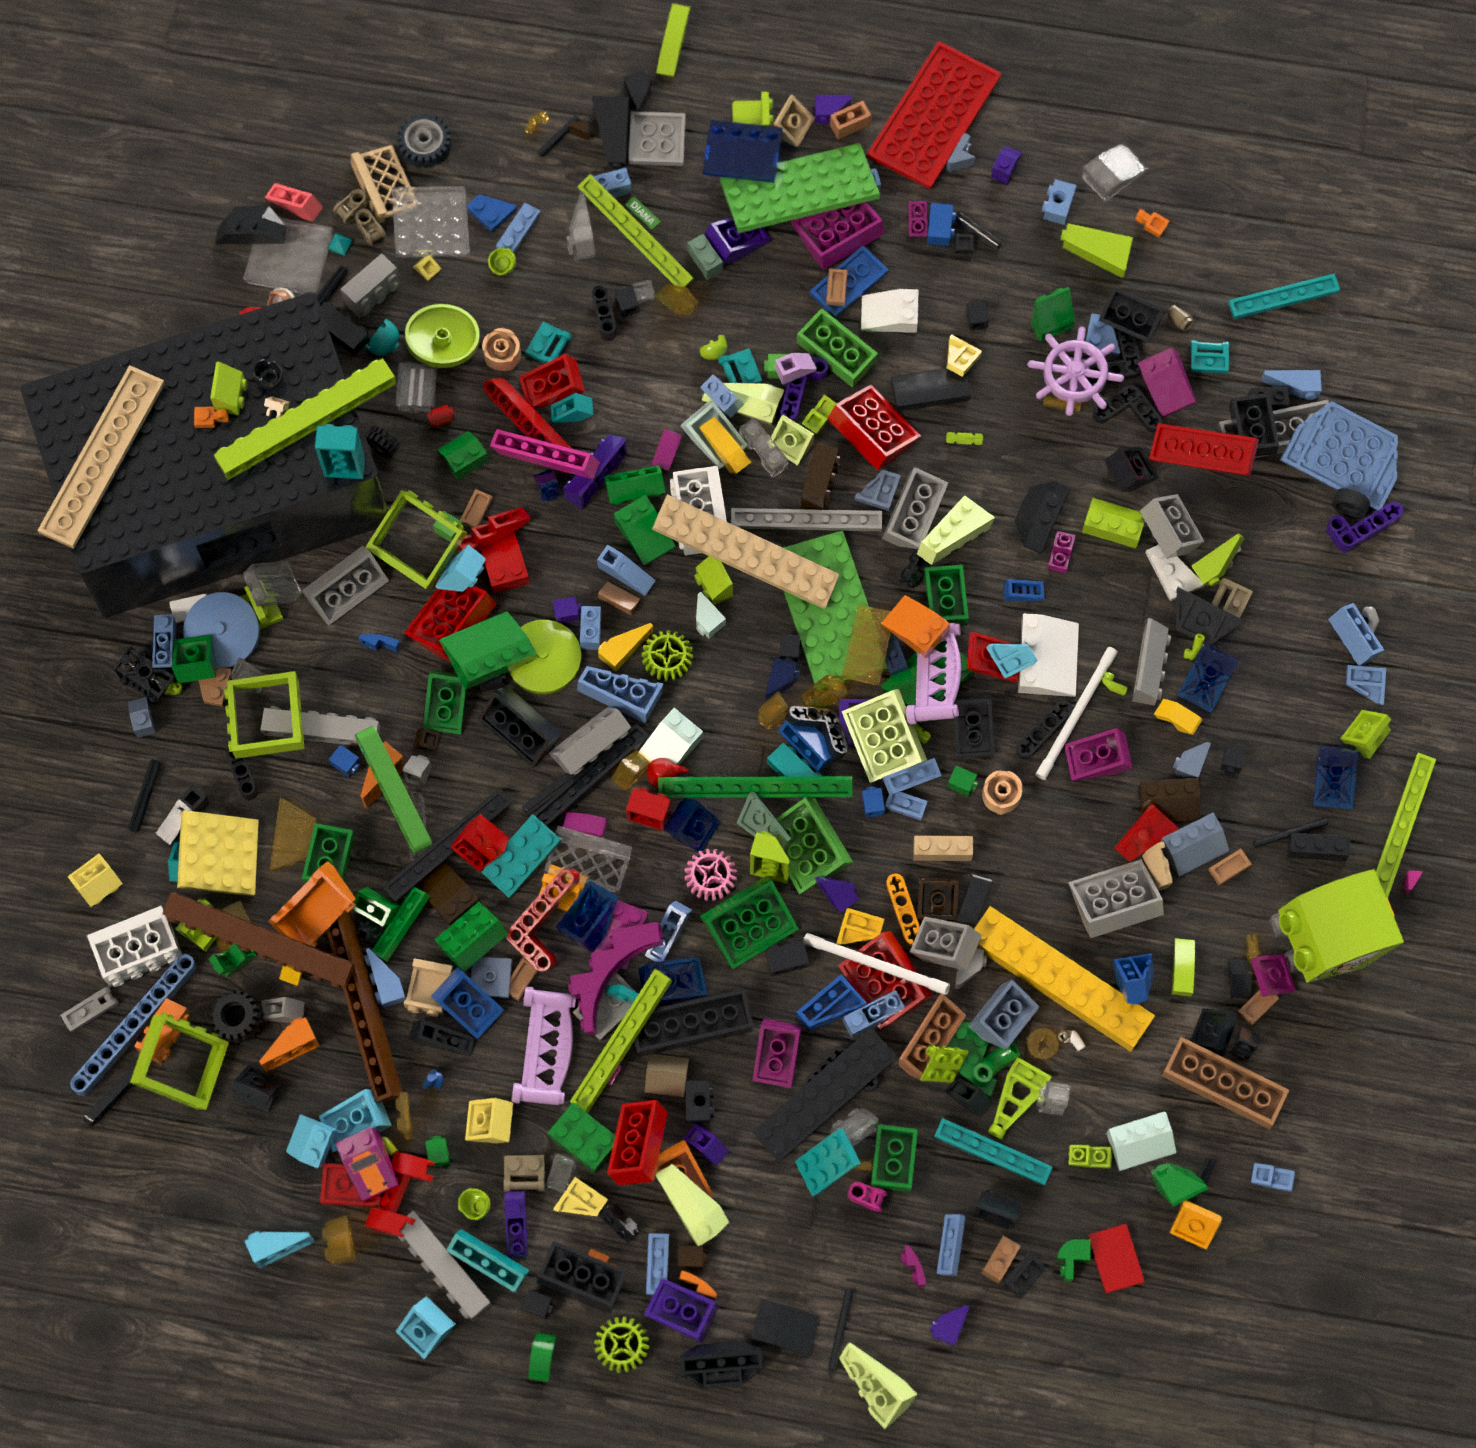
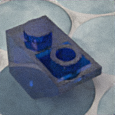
[533,469,560,502]

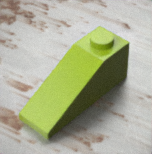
[1192,533,1244,586]

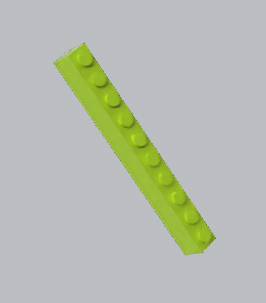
[214,358,396,480]

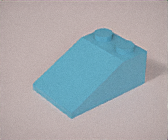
[319,1089,392,1152]
[245,1232,314,1268]

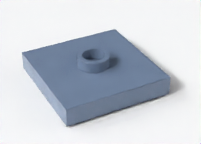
[471,957,513,998]

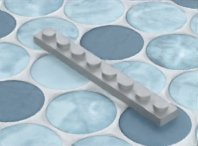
[731,508,882,531]

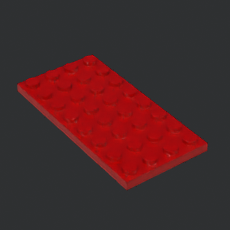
[867,41,1001,190]

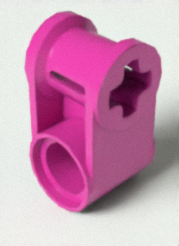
[847,1182,888,1212]

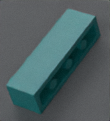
[446,1229,530,1292]

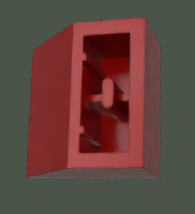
[451,814,509,871]

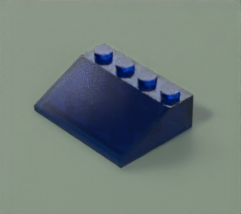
[703,120,783,183]

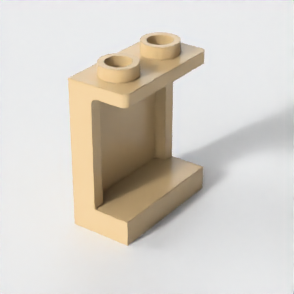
[404,958,454,1017]

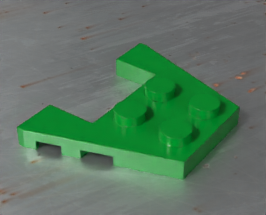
[947,1022,997,1098]

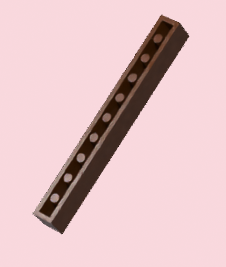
[162,892,356,988]
[326,911,404,1103]

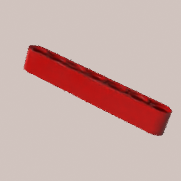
[483,377,572,473]

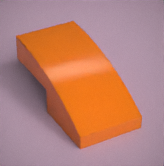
[680,1271,717,1300]

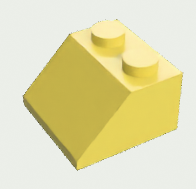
[68,854,123,907]
[465,1098,513,1143]

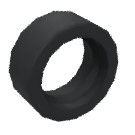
[1332,488,1370,519]

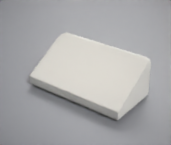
[169,594,207,623]

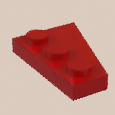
[1114,804,1179,862]

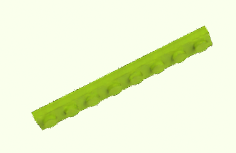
[578,174,694,291]
[1375,753,1436,898]
[570,969,673,1113]

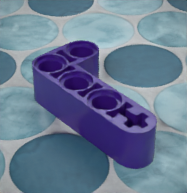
[781,356,828,422]
[1326,502,1403,552]

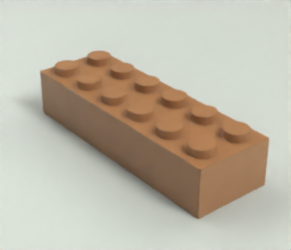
[1162,1037,1289,1129]

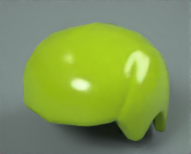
[488,248,516,276]
[700,335,727,360]
[458,1189,491,1220]

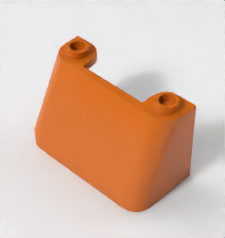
[268,861,356,947]

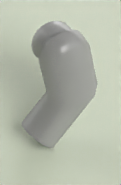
[1362,606,1379,633]

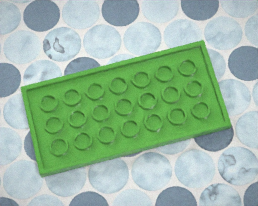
[720,143,880,233]
[783,530,889,691]

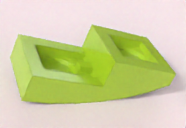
[801,395,837,434]

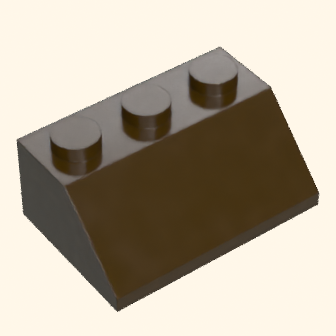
[1138,778,1201,823]

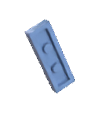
[496,203,541,253]
[882,758,942,795]
[937,1214,965,1276]
[646,1233,669,1295]

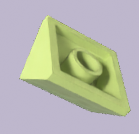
[767,415,814,465]

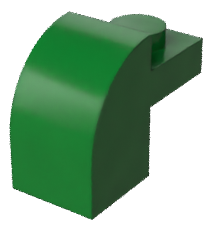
[209,943,257,977]
[1056,1239,1090,1282]
[528,1333,556,1382]

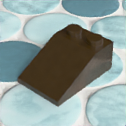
[414,862,481,927]

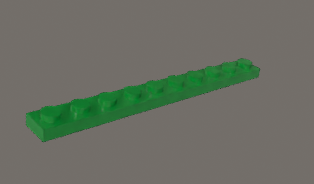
[658,776,853,798]

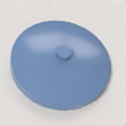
[183,592,260,668]

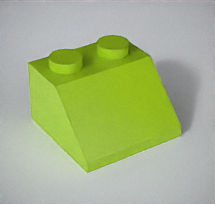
[210,362,247,415]
[694,556,733,605]

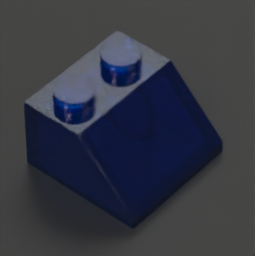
[664,798,721,852]

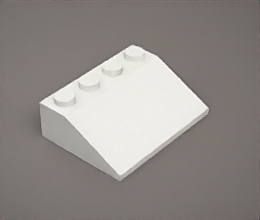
[1018,614,1079,697]

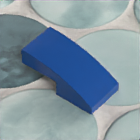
[358,634,401,653]

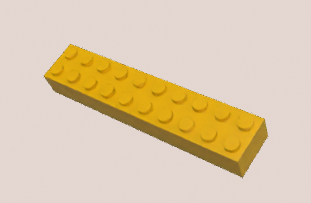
[974,906,1155,1052]

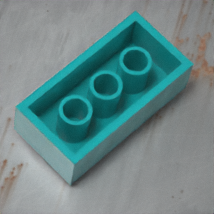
[315,424,365,479]

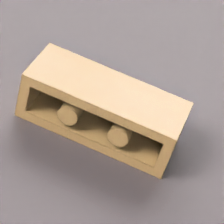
[913,836,973,861]

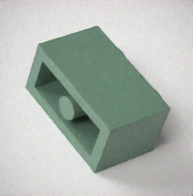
[687,234,723,280]

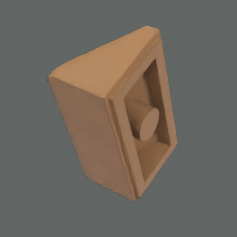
[598,582,640,615]

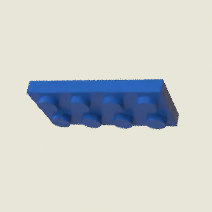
[810,246,888,319]

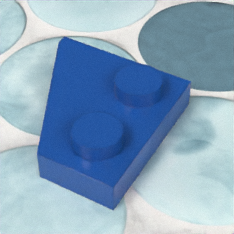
[466,194,517,232]

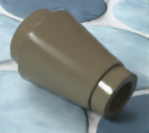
[1167,305,1194,331]

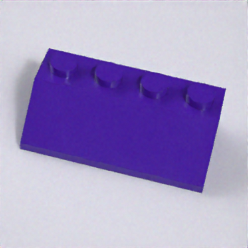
[563,435,627,510]

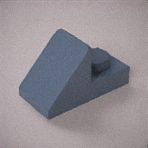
[947,133,975,172]

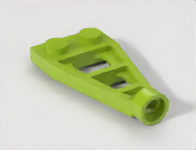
[988,1057,1051,1139]

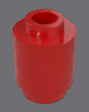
[427,405,455,428]

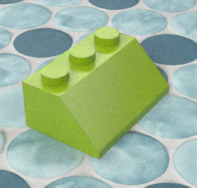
[1082,498,1145,548]

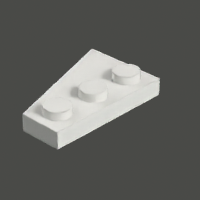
[1145,545,1205,601]

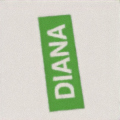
[625,197,661,230]

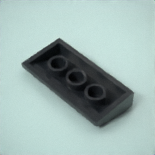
[890,368,971,412]

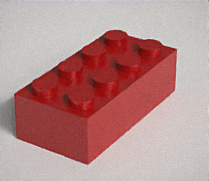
[607,1100,668,1185]

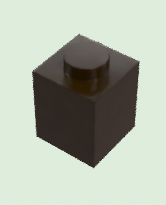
[679,1246,707,1269]

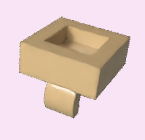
[264,396,290,418]

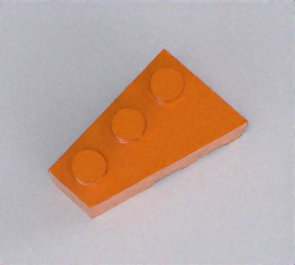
[134,998,190,1064]

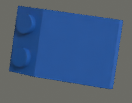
[431,967,504,1039]

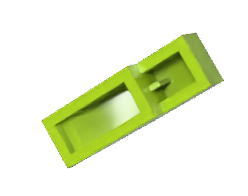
[1171,938,1195,996]

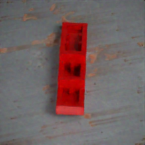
[457,507,530,552]

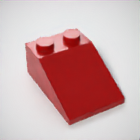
[519,354,585,409]
[481,532,530,594]

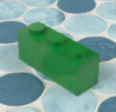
[604,465,665,504]

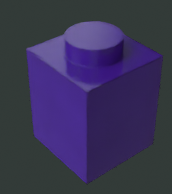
[553,597,581,623]

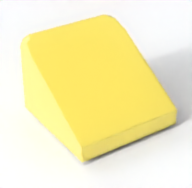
[414,255,441,281]

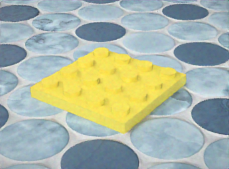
[177,810,258,896]

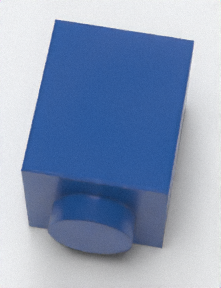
[329,745,361,777]
[861,787,885,818]

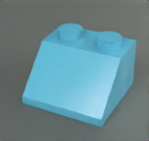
[435,545,486,592]
[286,1114,337,1168]
[396,1296,455,1359]

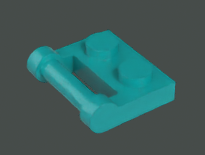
[526,322,572,364]
[1190,340,1229,374]
[718,349,762,384]

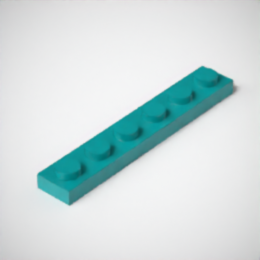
[1228,274,1340,319]
[934,1118,1052,1186]

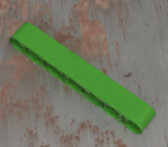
[355,726,432,854]

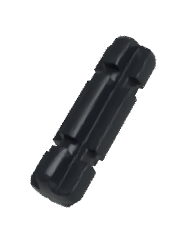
[1197,1157,1216,1195]

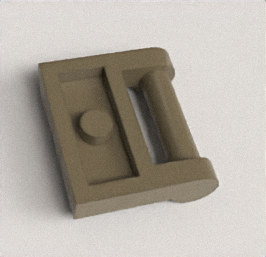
[1211,578,1253,618]
[504,1155,545,1192]

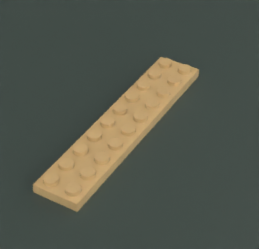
[37,365,165,549]
[652,494,839,609]

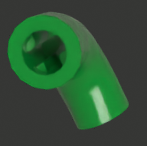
[974,1042,1020,1082]

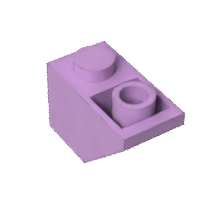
[775,353,817,384]

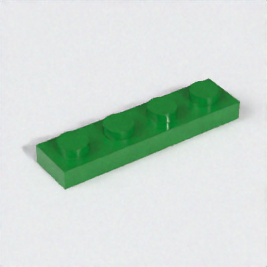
[372,887,430,962]

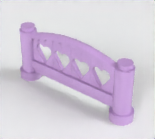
[906,623,961,725]
[512,986,576,1105]

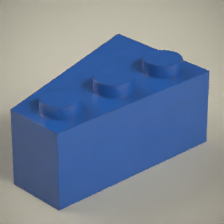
[1113,953,1154,1005]
[796,975,867,1031]

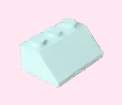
[1106,1112,1176,1171]

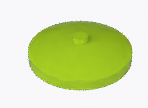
[405,304,479,368]
[508,620,582,694]

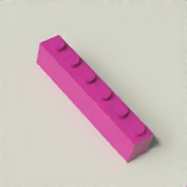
[490,429,600,479]

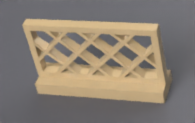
[350,145,419,223]

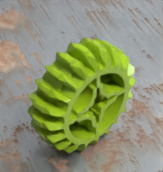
[642,630,693,681]
[594,1317,649,1373]

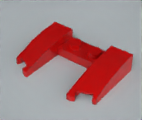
[364,1151,434,1238]

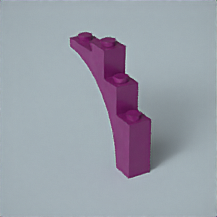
[568,922,664,1036]

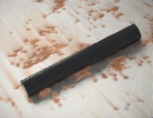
[537,115,580,157]

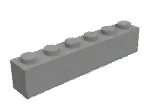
[261,706,380,746]
[398,1211,491,1321]

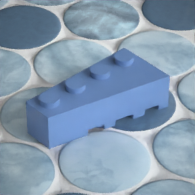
[577,666,664,724]

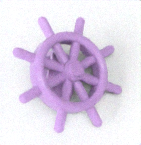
[1028,327,1124,416]

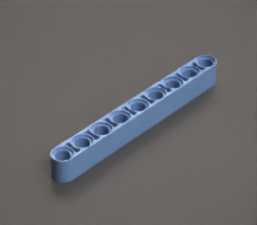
[70,954,197,1096]

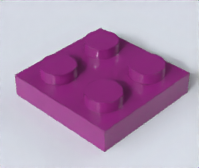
[1251,954,1296,997]

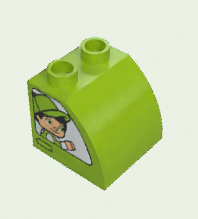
[1278,869,1404,983]

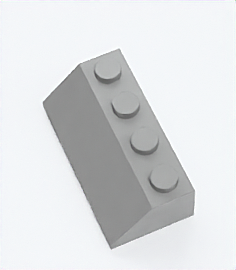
[882,467,948,549]
[302,546,389,626]
[1132,618,1171,705]
[549,706,631,774]

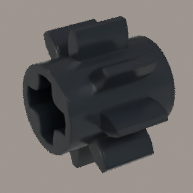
[356,919,381,943]

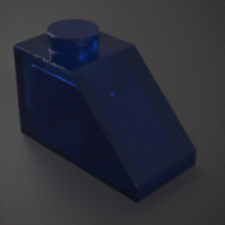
[766,658,800,700]

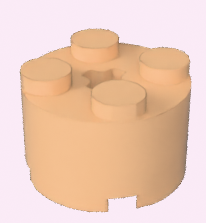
[482,328,521,371]
[982,771,1022,815]

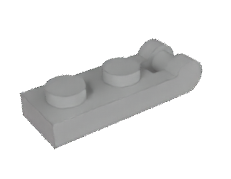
[60,987,119,1033]

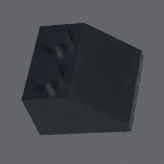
[1104,447,1158,492]

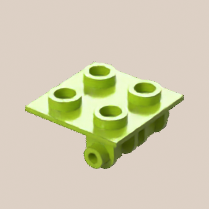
[920,1045,969,1083]

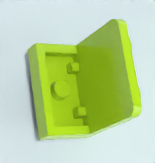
[732,92,773,135]

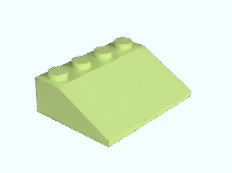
[842,689,927,783]

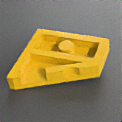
[836,908,885,945]

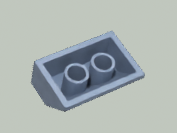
[1161,813,1230,877]
[969,980,1039,1049]

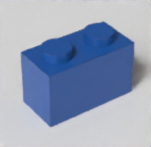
[927,203,956,246]

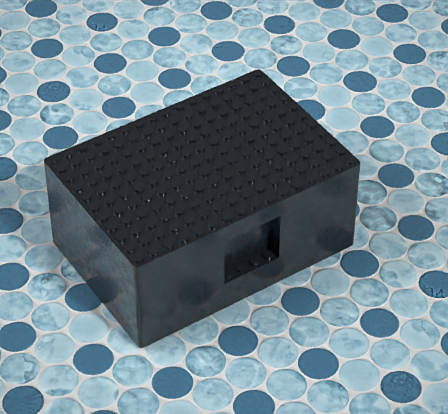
[21,292,388,617]

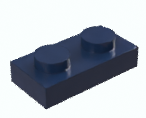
[878,635,909,676]

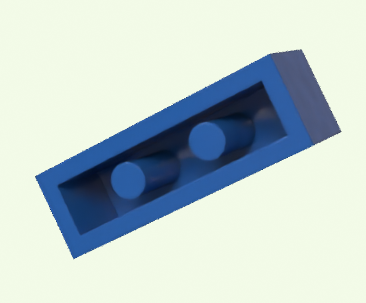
[779,720,835,772]

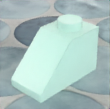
[696,592,726,639]

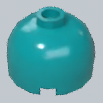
[365,319,400,356]

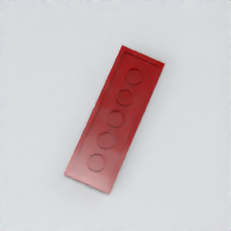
[1149,423,1259,476]

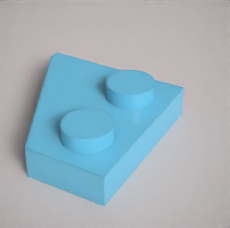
[986,644,1038,679]

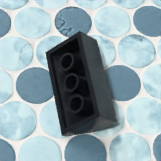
[477,685,562,768]
[537,1241,628,1314]

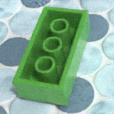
[797,308,878,388]

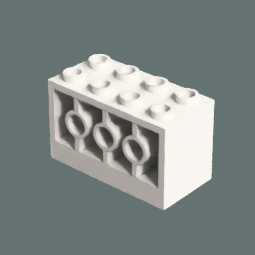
[670,466,727,555]
[87,906,183,987]

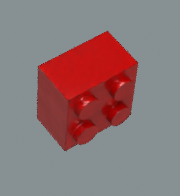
[626,788,671,831]

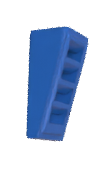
[1003,579,1044,602]

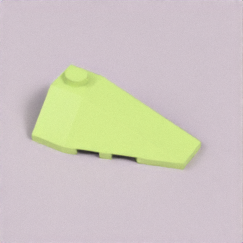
[702,383,784,425]
[655,1164,729,1246]
[839,1343,917,1429]

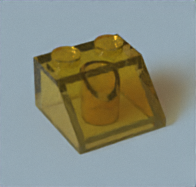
[322,1216,356,1265]

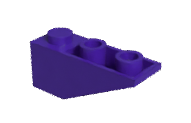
[504,1191,528,1257]

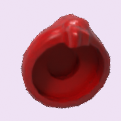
[647,758,689,787]

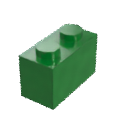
[352,887,400,927]

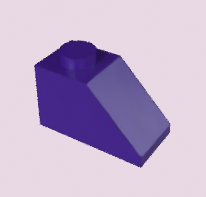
[815,95,851,125]
[991,146,1022,184]
[814,876,859,913]
[682,1124,729,1165]
[930,1305,969,1347]

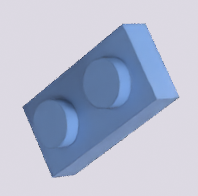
[885,792,928,821]

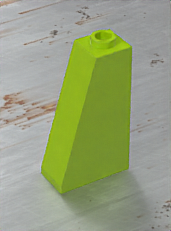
[1061,223,1133,278]

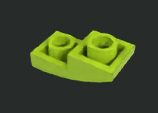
[1069,1145,1112,1168]

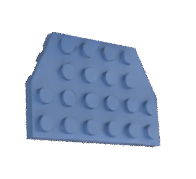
[1280,401,1398,511]

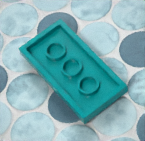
[481,814,562,898]
[795,1128,861,1197]

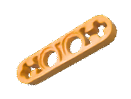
[886,873,920,947]

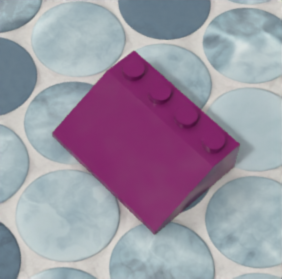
[792,202,885,270]

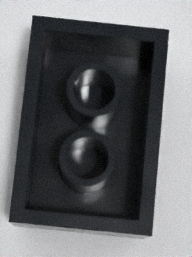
[1229,393,1280,457]

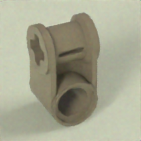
[333,189,368,225]
[355,209,386,246]

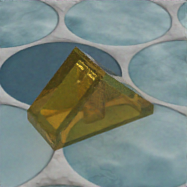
[611,750,651,792]

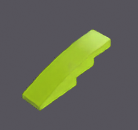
[656,4,690,77]

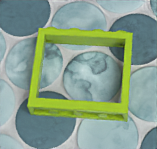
[365,490,467,590]
[224,671,305,759]
[130,1012,229,1110]

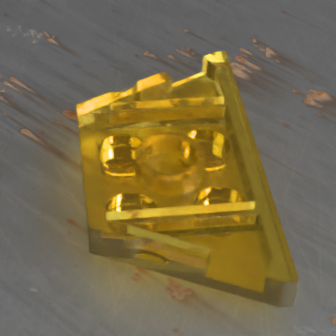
[270,798,317,872]

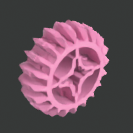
[685,849,737,901]

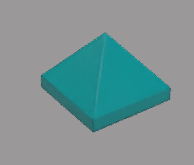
[328,233,352,256]

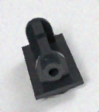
[899,550,928,588]
[600,1203,640,1244]

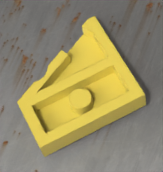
[947,335,982,377]
[554,1177,609,1216]

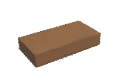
[826,269,848,306]
[460,489,493,528]
[1208,849,1252,886]
[509,957,539,1001]
[1237,990,1279,1026]

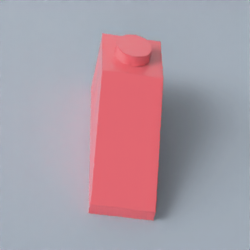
[265,183,323,222]

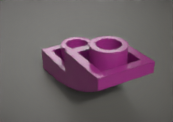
[908,201,927,237]
[652,429,682,471]
[1048,531,1075,574]
[562,812,607,838]
[901,1245,926,1288]

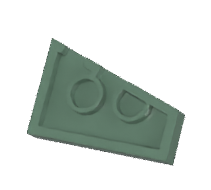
[737,791,791,852]

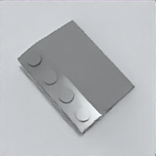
[1069,859,1164,938]

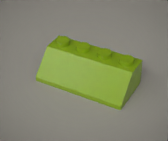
[750,831,790,884]

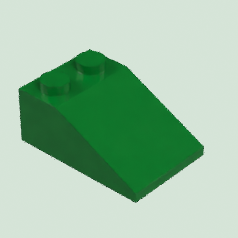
[613,495,676,566]
[423,669,468,734]

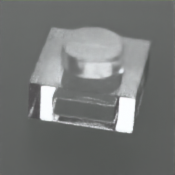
[633,280,655,303]

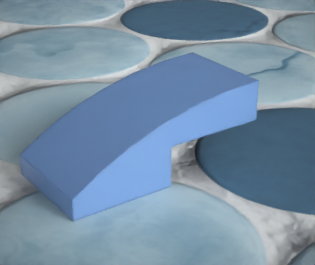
[1251,1163,1295,1192]

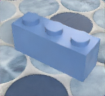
[1328,603,1384,666]

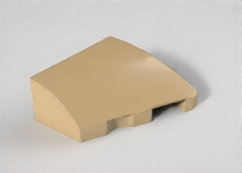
[1142,841,1173,891]

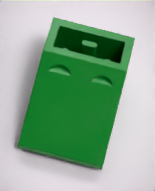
[1030,287,1075,342]

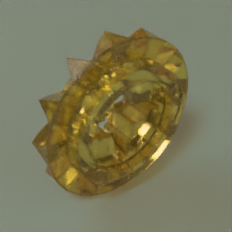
[1027,1028,1059,1060]

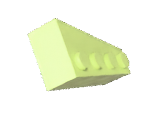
[917,496,995,565]

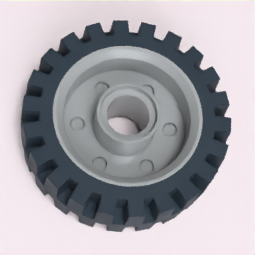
[397,113,452,168]

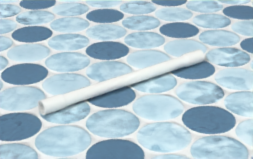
[1035,647,1118,780]
[803,933,950,995]

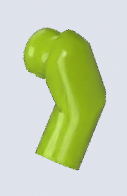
[1102,672,1127,696]

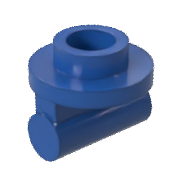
[422,1070,443,1090]

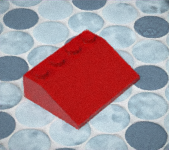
[827,385,921,471]
[404,586,496,663]
[838,931,933,1030]

